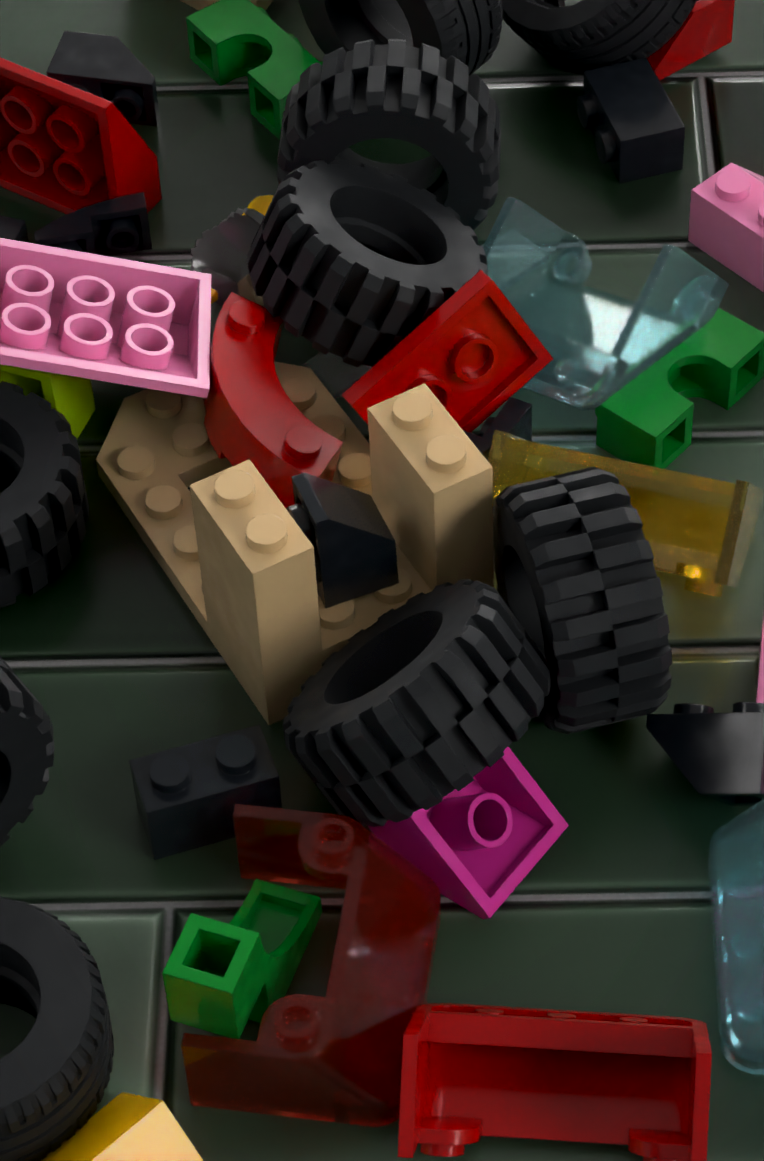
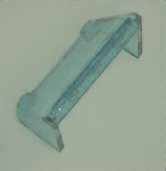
[483,197,729,410]

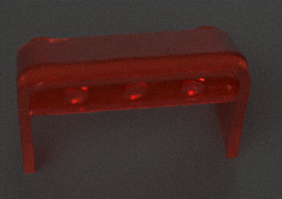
[181,804,441,1127]

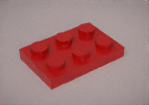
[342,270,554,433]

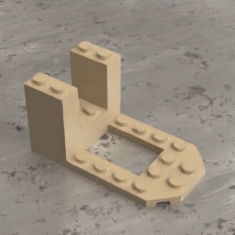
[96,361,494,725]

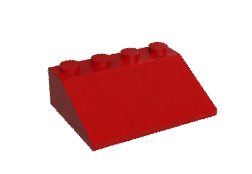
[0,57,162,214]

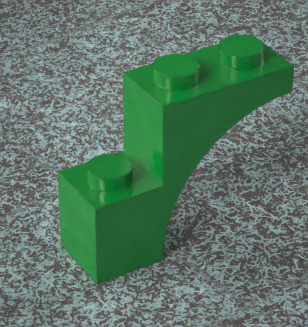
[162,879,322,1041]

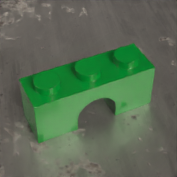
[186,0,323,140]
[595,303,764,479]

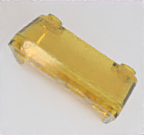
[488,430,764,597]

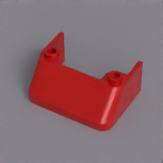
[397,1003,712,1161]

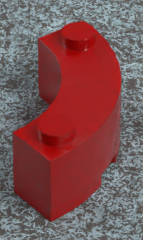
[203,292,343,508]

